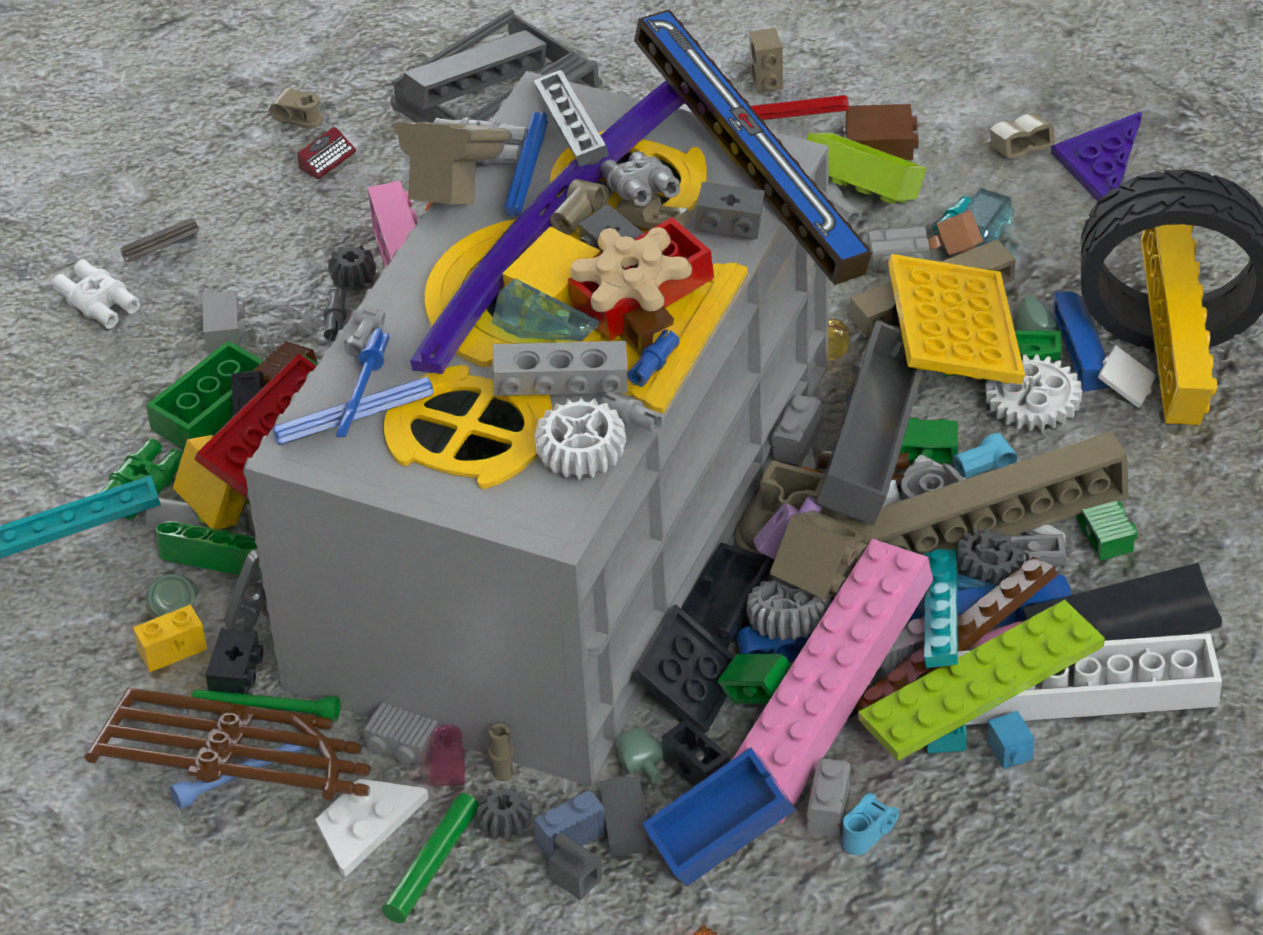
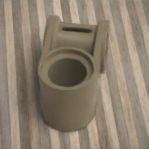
[269,88,323,129]

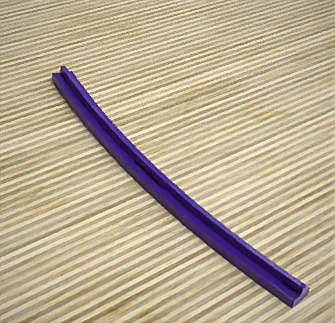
[410,80,685,374]

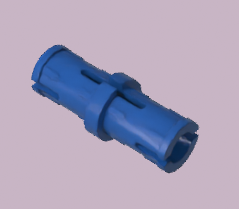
[627,330,680,387]

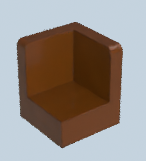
[622,306,674,357]

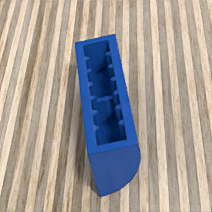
[1053,291,1111,392]

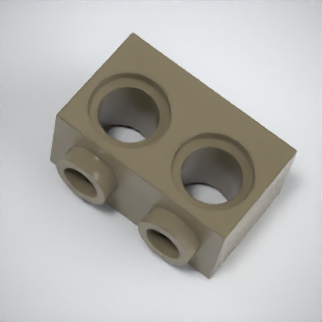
[749,27,783,93]

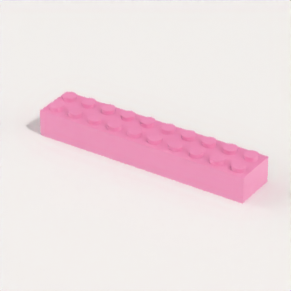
[732,539,933,824]

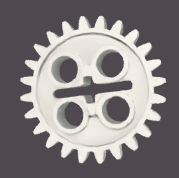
[985,355,1082,431]

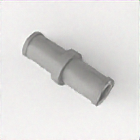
[600,391,665,434]

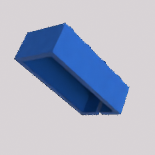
[642,747,796,886]

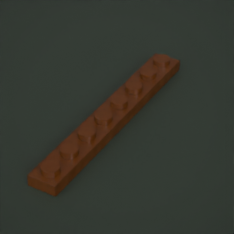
[855,557,1057,713]

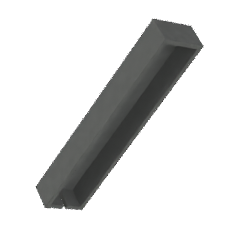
[816,320,923,526]

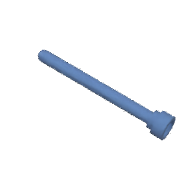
[170,744,309,810]

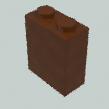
[845,104,919,160]

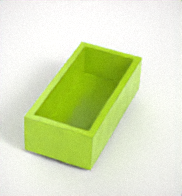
[806,133,927,204]

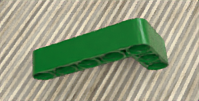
[156,521,261,579]

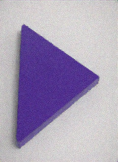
[1051,112,1142,201]

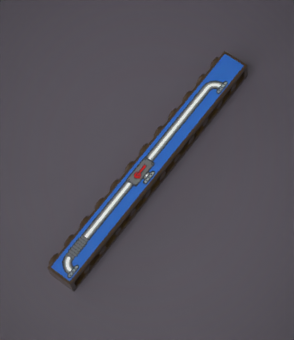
[634,9,872,285]

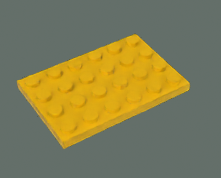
[888,254,1025,385]

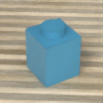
[987,711,1034,769]

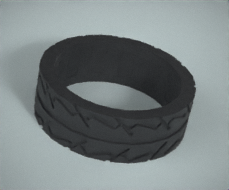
[1080,169,1263,350]

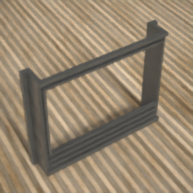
[391,9,603,122]

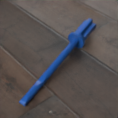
[336,328,390,437]

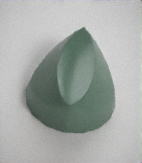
[1014,294,1058,331]
[145,574,199,617]

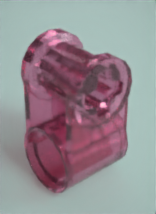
[430,724,465,786]

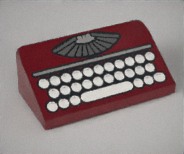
[297,127,356,179]

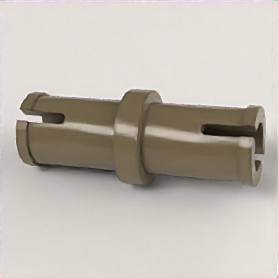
[488,723,515,781]

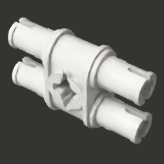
[52,259,140,329]

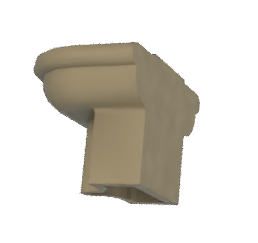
[394,122,512,205]
[734,460,846,555]

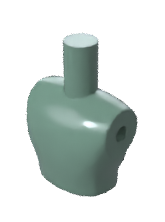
[615,728,663,783]

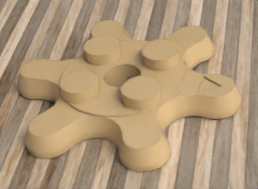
[570,227,692,312]

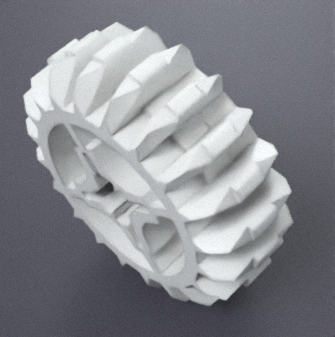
[534,397,626,480]

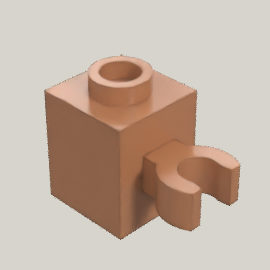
[928,210,983,255]

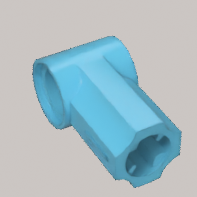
[953,433,1018,479]

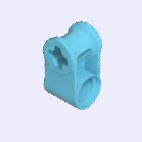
[842,793,899,855]

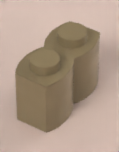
[990,113,1055,158]

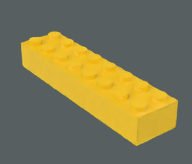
[1140,224,1217,425]

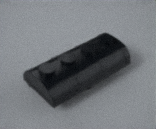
[681,542,774,649]

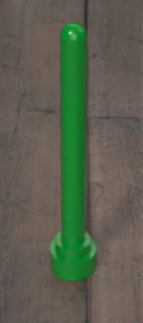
[191,689,341,722]

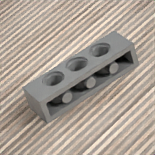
[493,341,628,396]

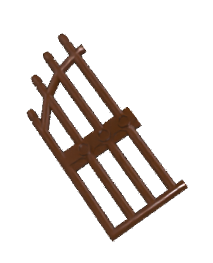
[85,687,371,800]

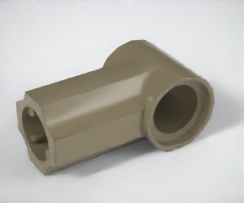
[550,179,609,235]

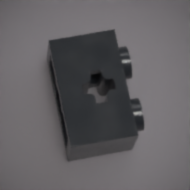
[205,628,264,694]
[662,719,730,787]

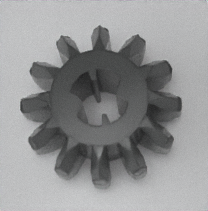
[328,244,376,290]
[476,784,533,841]

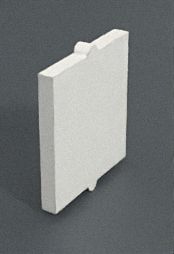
[1098,345,1157,408]

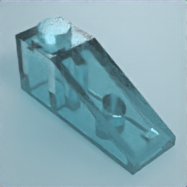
[492,278,599,341]

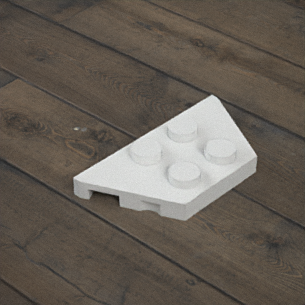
[315,779,429,878]

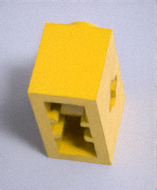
[133,604,207,673]

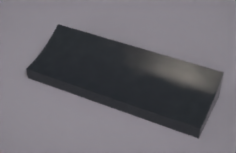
[1022,563,1222,641]

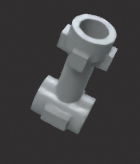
[344,305,386,357]

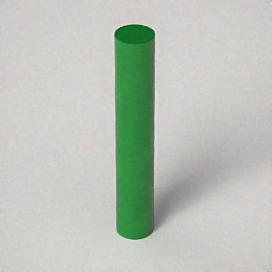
[382,793,479,923]

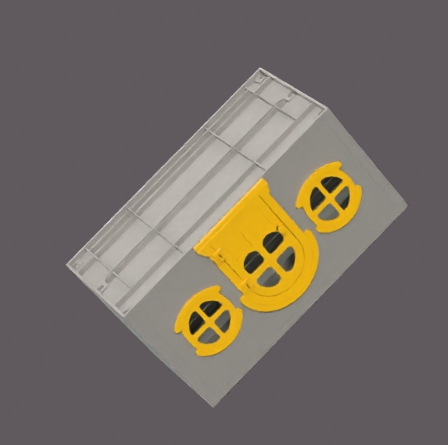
[243,71,829,787]

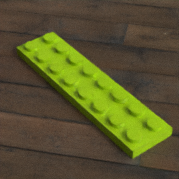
[859,600,1105,761]

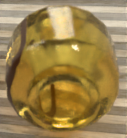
[828,319,850,360]

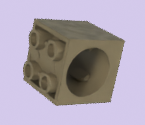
[769,510,868,599]

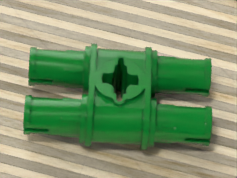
[100,438,183,521]

